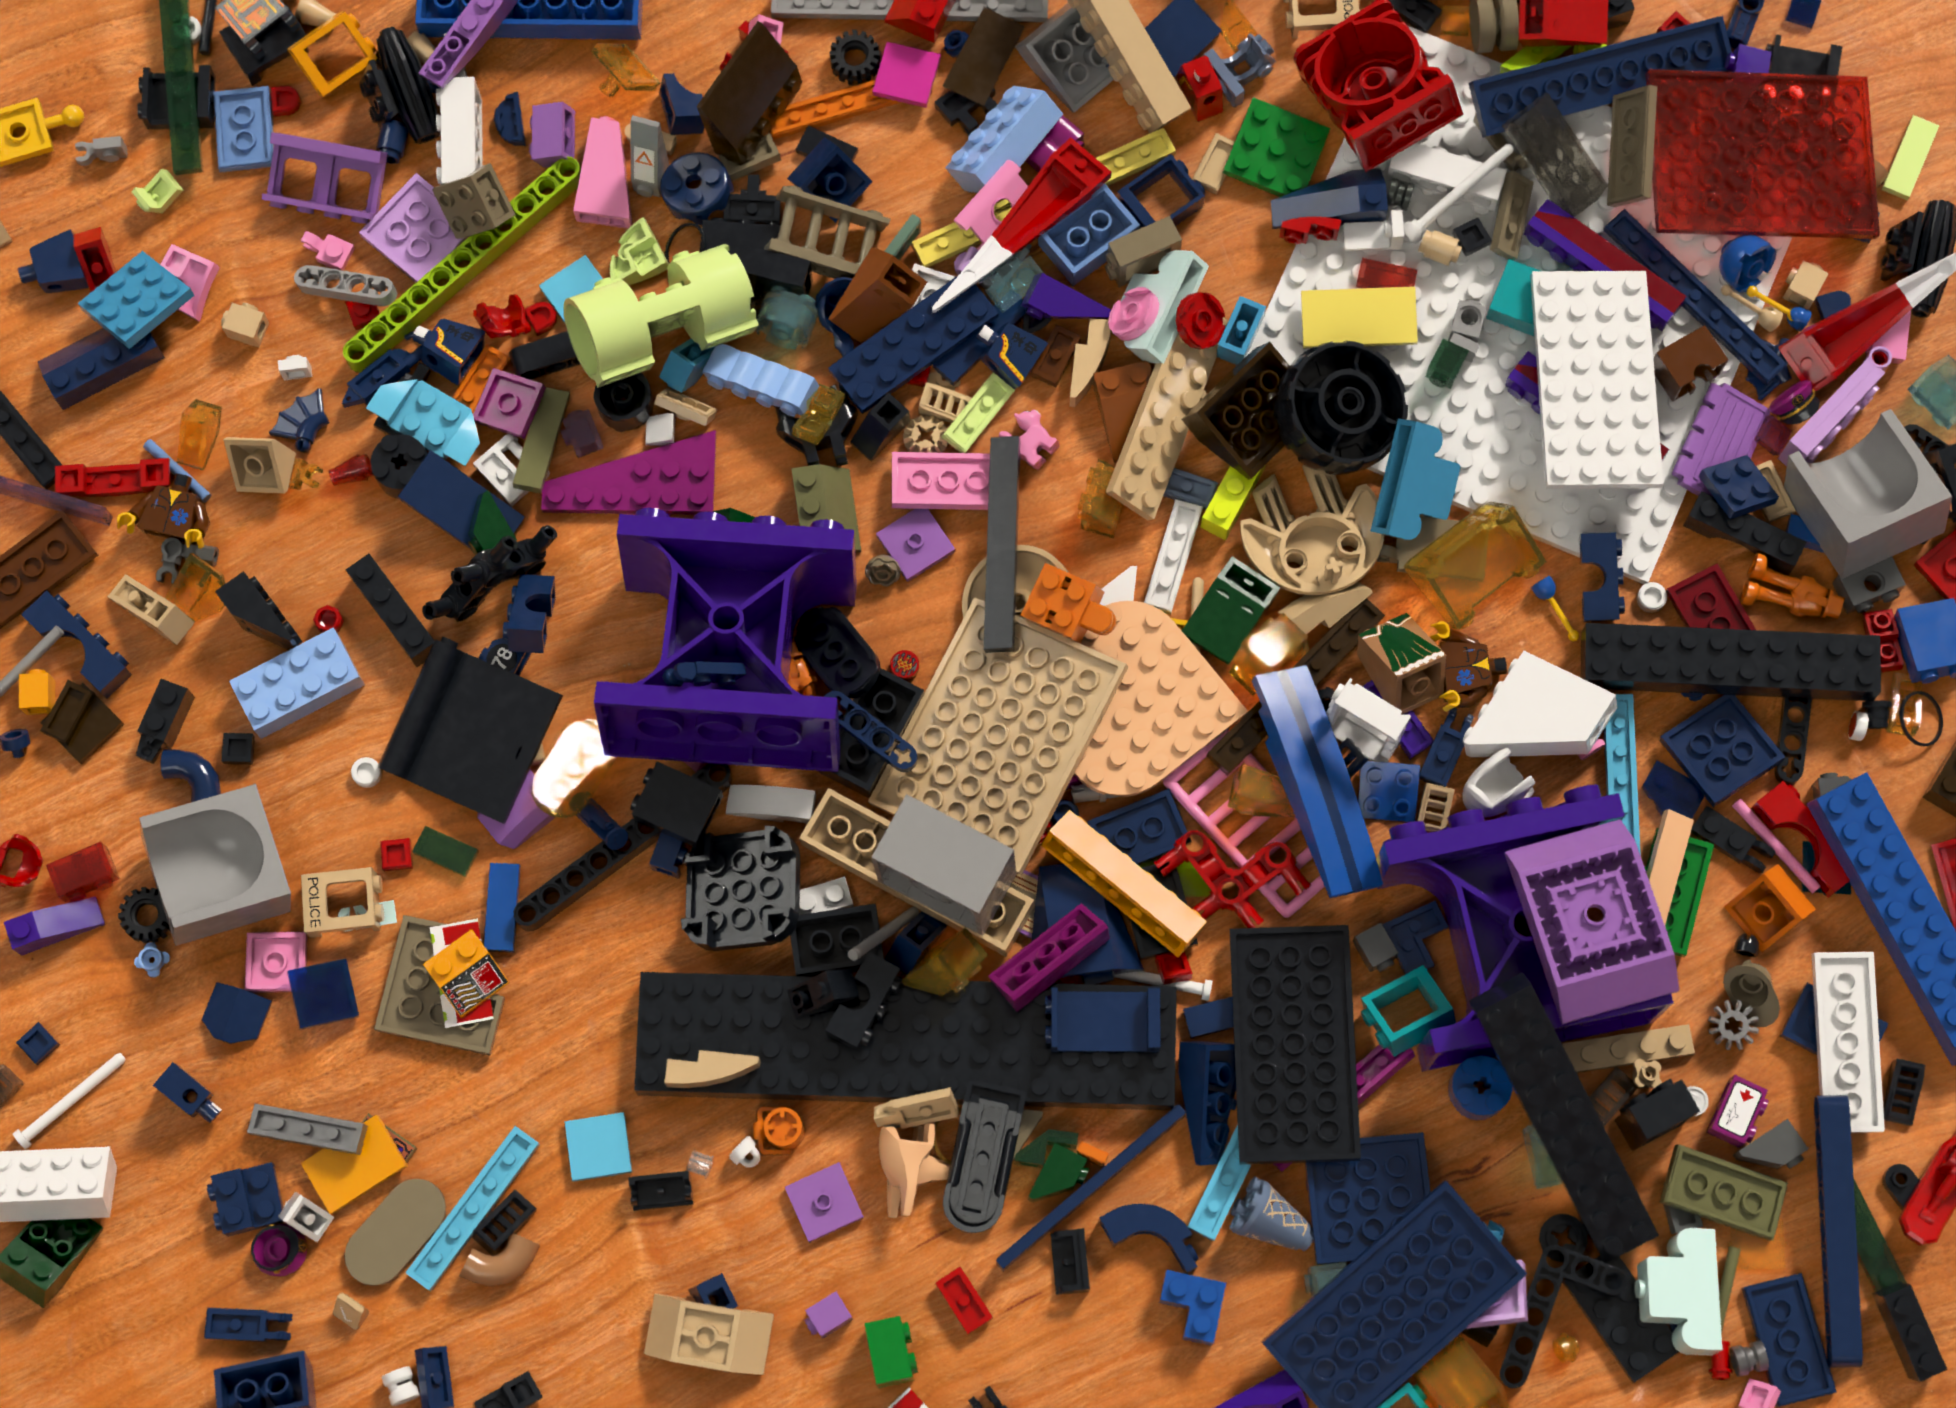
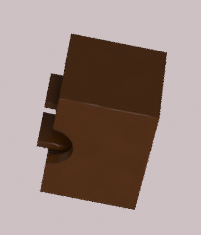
[1653,325,1728,402]

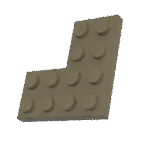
[374,915,505,1056]

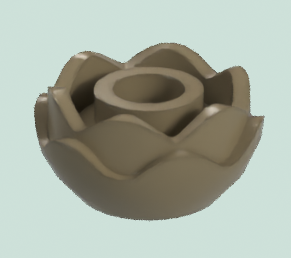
[865,555,901,587]

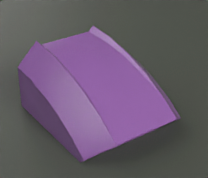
[477,770,563,849]

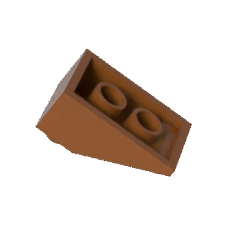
[1093,361,1152,463]

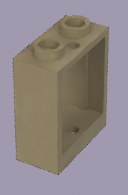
[1104,216,1182,287]

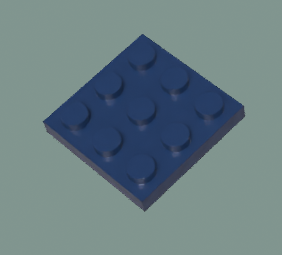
[1659,695,1785,807]

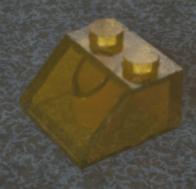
[902,927,988,996]

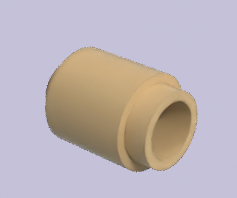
[1418,230,1462,266]

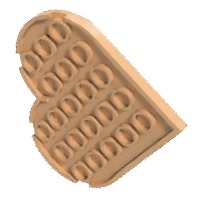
[1074,601,1248,797]

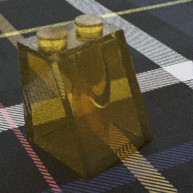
[1413,1334,1510,1408]

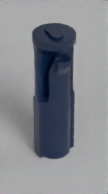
[568,793,628,850]

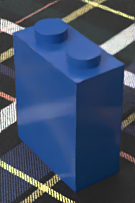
[1894,598,1956,684]

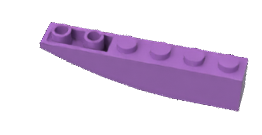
[419,0,518,89]

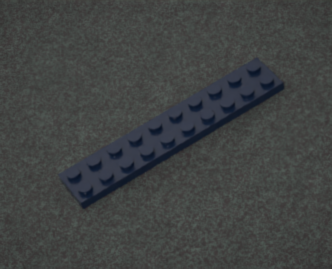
[1468,15,1732,138]

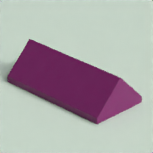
[988,904,1110,1012]

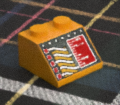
[423,929,510,1018]

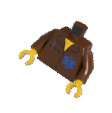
[117,474,210,549]
[1430,621,1507,712]

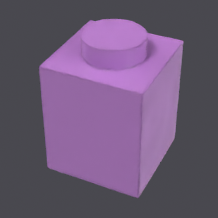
[804,1291,853,1339]

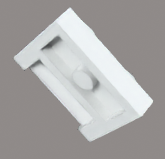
[473,434,550,507]

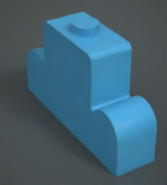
[1370,418,1460,540]

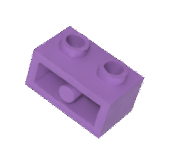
[529,102,575,168]

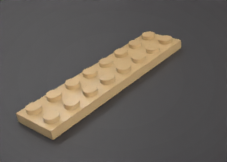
[1105,317,1228,520]

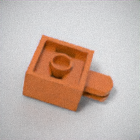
[1020,563,1116,644]

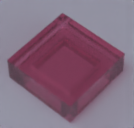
[1754,415,1792,455]

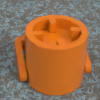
[753,1106,805,1156]

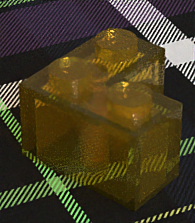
[1229,613,1308,696]

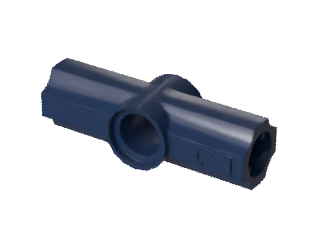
[1727,0,1765,49]

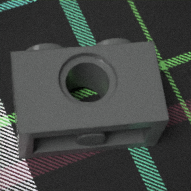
[1832,557,1906,614]

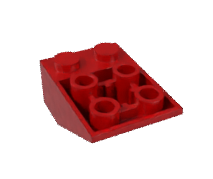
[1519,0,1609,47]

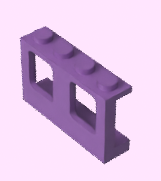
[261,132,388,224]

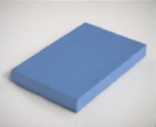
[213,86,274,173]

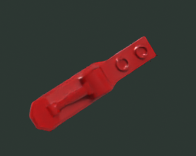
[1898,1131,1956,1246]

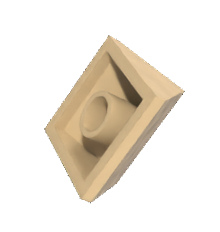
[223,437,296,493]

